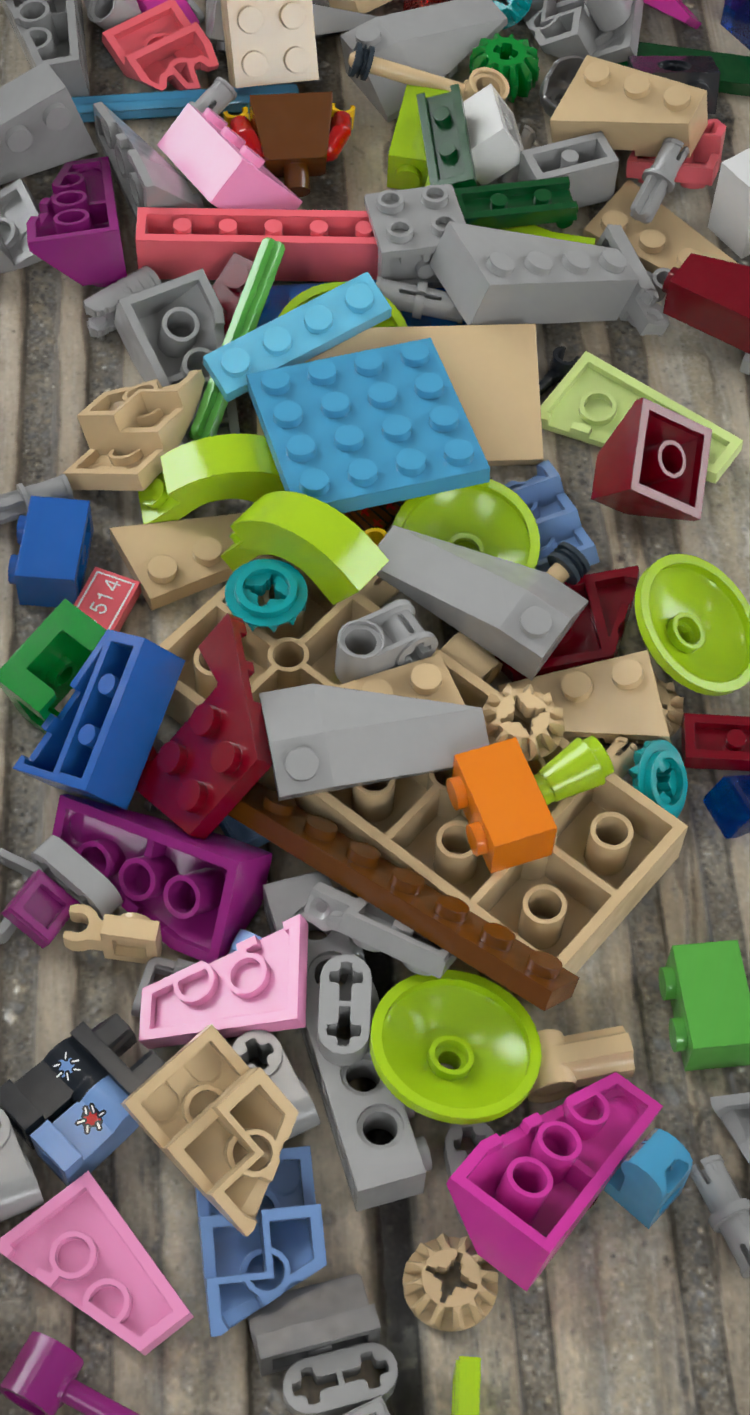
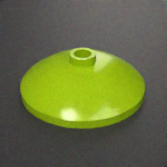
[392,479,540,569]
[635,554,750,696]
[369,970,542,1125]

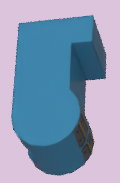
[604,1128,693,1229]

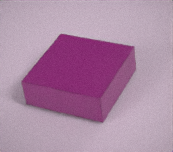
[1,869,80,949]

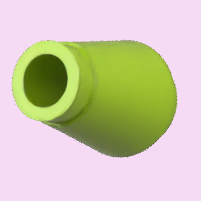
[534,735,614,805]

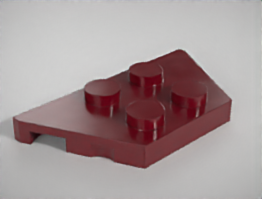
[494,565,640,682]

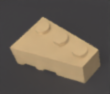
[549,55,708,158]

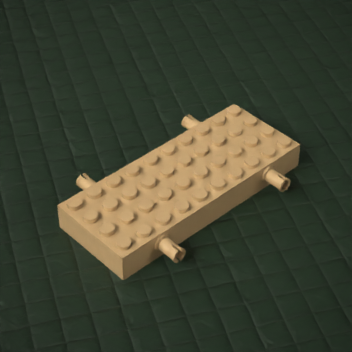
[159,555,688,974]

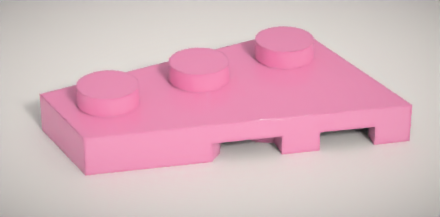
[138,914,308,1049]
[0,1171,194,1356]

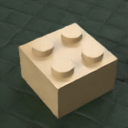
[220,0,319,88]

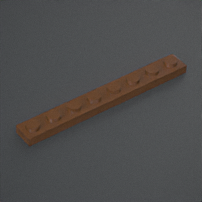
[228,782,580,1011]

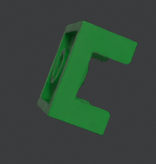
[0,599,107,734]

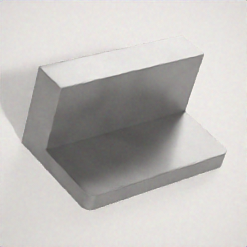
[247,1274,381,1376]

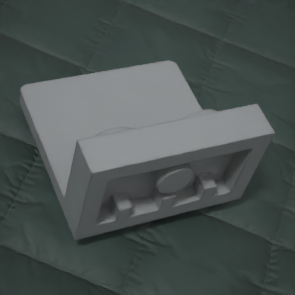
[364,184,466,289]

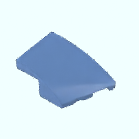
[505,460,600,572]
[195,1146,327,1337]

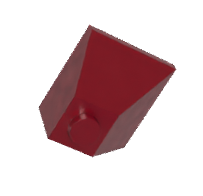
[591,397,712,521]

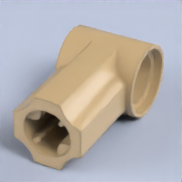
[528,1025,635,1103]

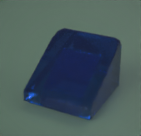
[703,775,750,839]

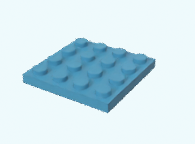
[246,338,490,513]

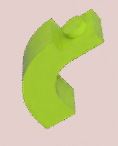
[138,434,285,524]
[220,491,389,605]

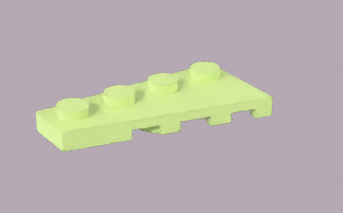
[541,351,743,484]

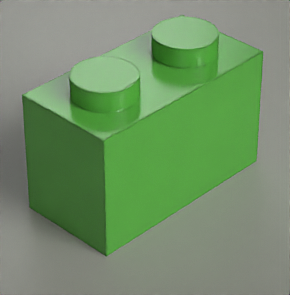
[658,940,750,1071]

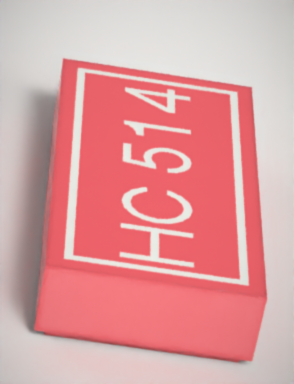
[73,567,142,632]

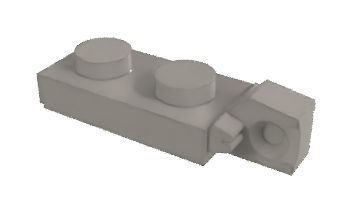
[596,224,670,336]
[302,882,457,979]

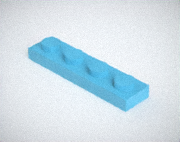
[203,271,392,402]

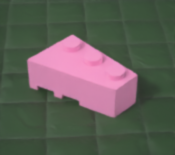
[157,103,303,210]

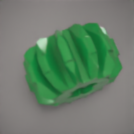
[469,33,540,103]

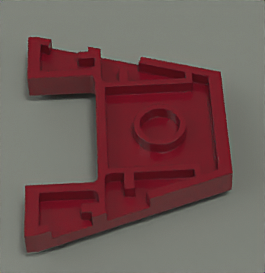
[135,613,273,840]

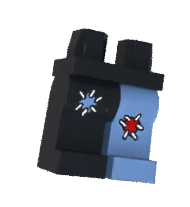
[0,1013,165,1186]

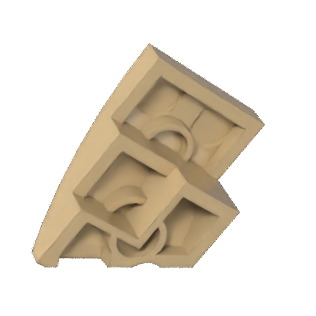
[63,370,205,491]
[120,1024,299,1237]

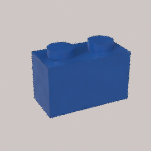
[8,496,94,608]

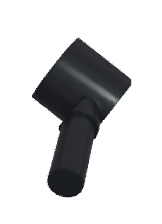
[539,346,580,397]

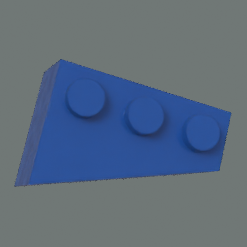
[13,629,185,810]

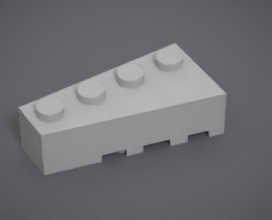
[0,0,90,97]
[0,61,98,185]
[429,221,639,325]

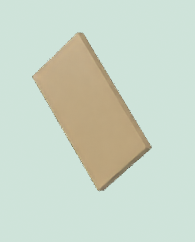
[256,324,544,466]

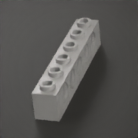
[263,871,433,1212]

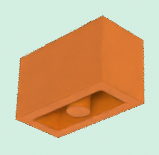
[446,737,557,874]

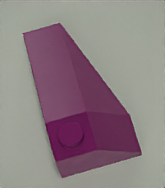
[26,156,127,287]
[52,794,273,964]

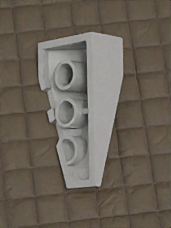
[93,102,204,222]
[259,683,489,801]

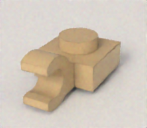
[63,904,163,964]

